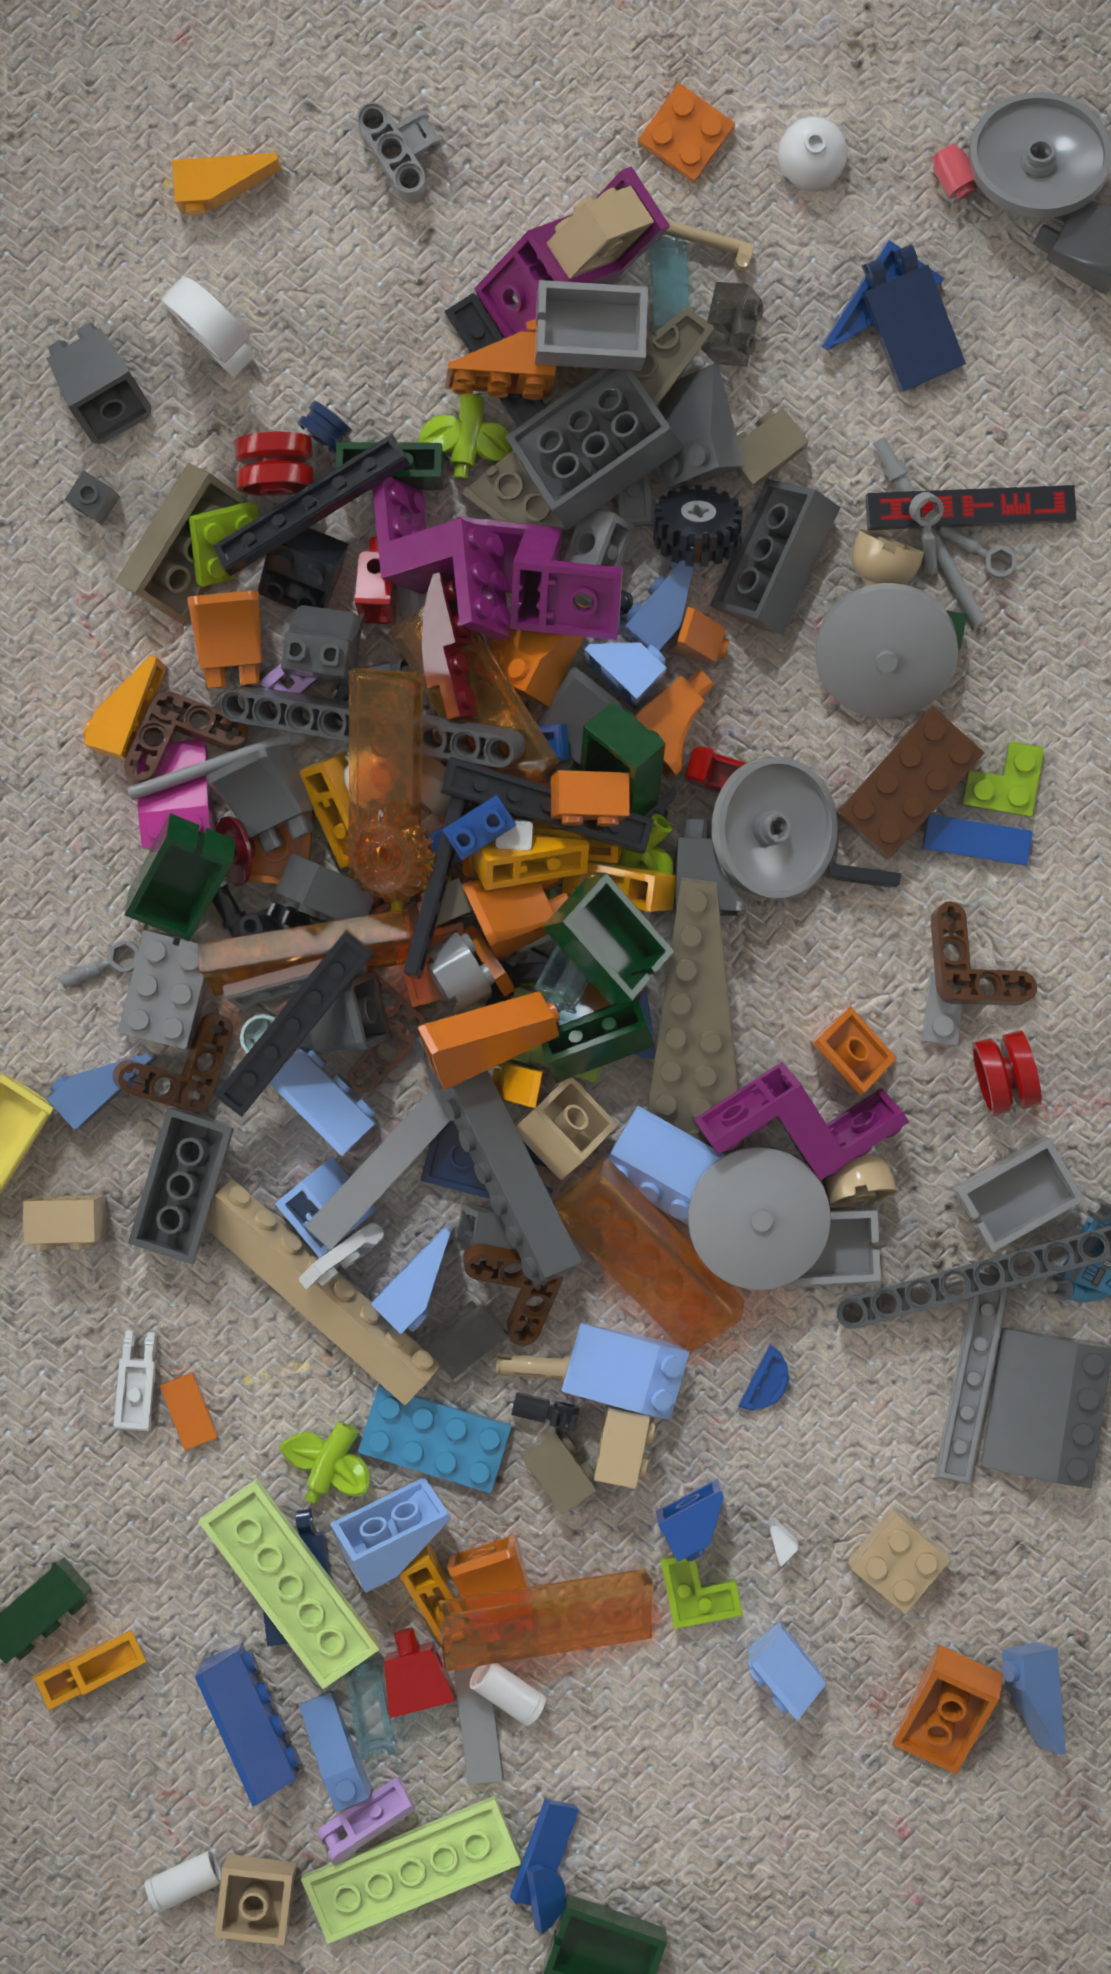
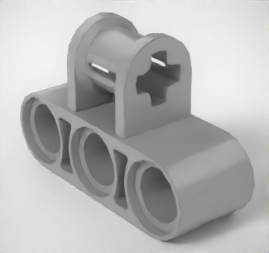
[357,102,444,203]

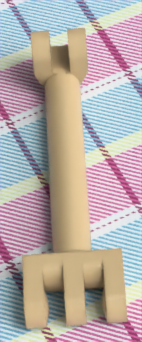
[663,214,754,272]

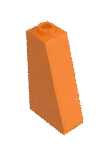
[418,991,561,1091]

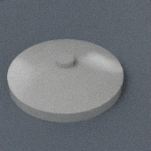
[969,92,1111,218]
[816,583,958,718]
[712,757,838,898]
[687,1147,831,1290]

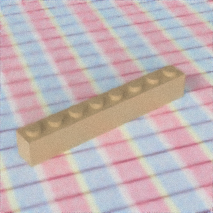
[205,1178,441,1406]

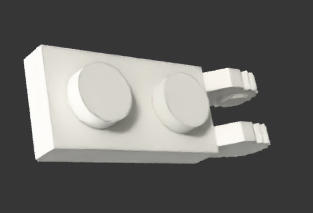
[299,1223,384,1290]
[113,1330,157,1431]

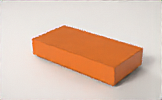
[463,925,515,997]
[159,1371,219,1450]

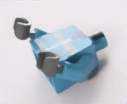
[1047,1197,1111,1302]

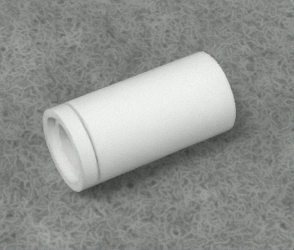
[470,1658,546,1726]
[145,1850,222,1913]

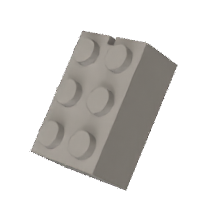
[534,280,648,370]
[118,930,217,1049]
[952,1136,1085,1252]
[784,1207,881,1286]

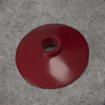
[216,816,255,886]

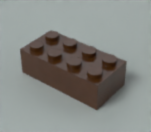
[836,706,985,860]

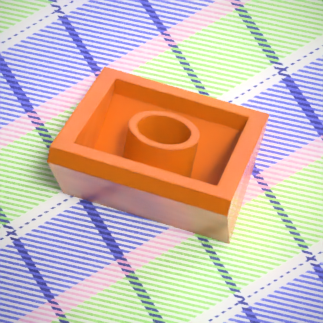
[810,1006,897,1096]

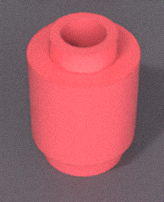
[931,144,977,200]

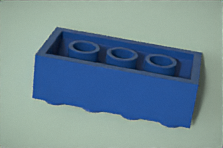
[194,1643,301,1806]

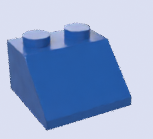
[656,1478,724,1562]

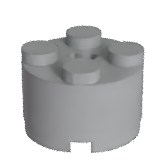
[427,932,495,1014]

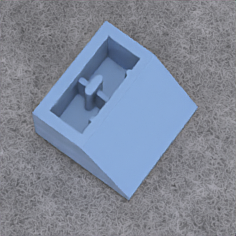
[275,1156,377,1258]
[747,1622,826,1720]

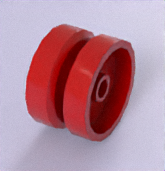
[234,431,314,496]
[972,1030,1042,1117]

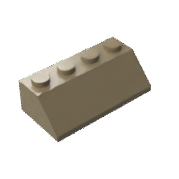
[115,463,249,626]

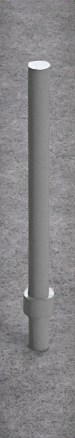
[873,437,986,628]
[127,731,319,800]

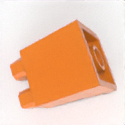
[187,591,262,688]
[635,669,714,782]
[462,878,568,961]
[447,1534,534,1642]

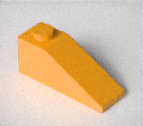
[172,152,281,216]
[83,655,167,761]
[299,750,370,868]
[473,834,589,890]
[561,861,677,912]
[492,1062,544,1108]
[399,1543,473,1646]

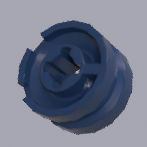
[297,400,353,454]

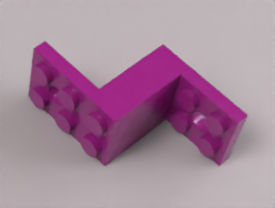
[474,166,670,338]
[372,477,511,641]
[457,517,623,640]
[694,1062,909,1181]

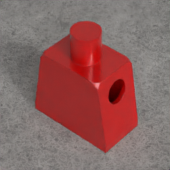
[355,536,397,624]
[384,1628,456,1718]

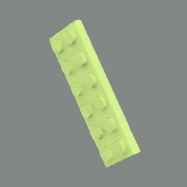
[198,1478,381,1689]
[301,1796,522,1944]

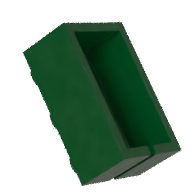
[580,702,666,816]
[124,813,235,941]
[543,873,674,1005]
[544,1893,667,1974]

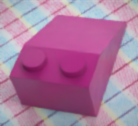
[137,739,216,850]

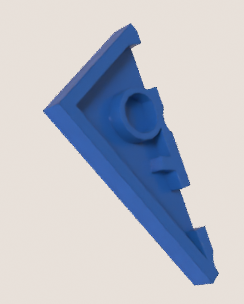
[821,240,944,351]

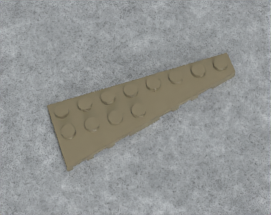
[462,307,716,533]
[647,877,744,1155]

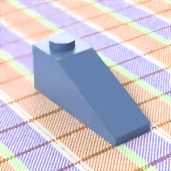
[46,1053,157,1130]
[1002,1642,1066,1755]
[299,1690,372,1812]

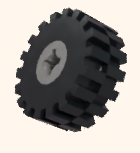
[653,485,743,567]

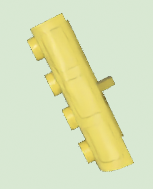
[0,1072,55,1195]

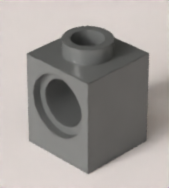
[65,470,120,526]

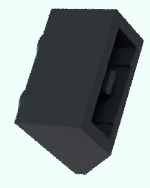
[258,528,349,609]

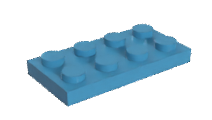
[358,1384,512,1494]

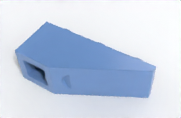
[624,560,695,653]

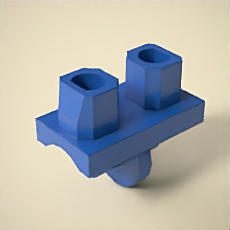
[442,794,517,860]

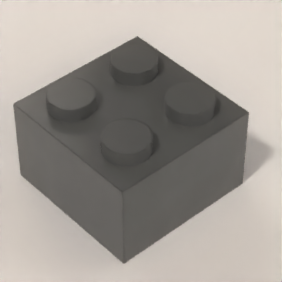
[275,853,379,930]

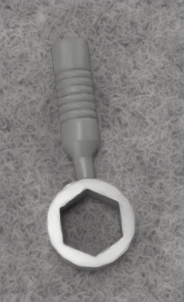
[909,492,944,574]
[938,527,1017,579]
[60,940,139,989]

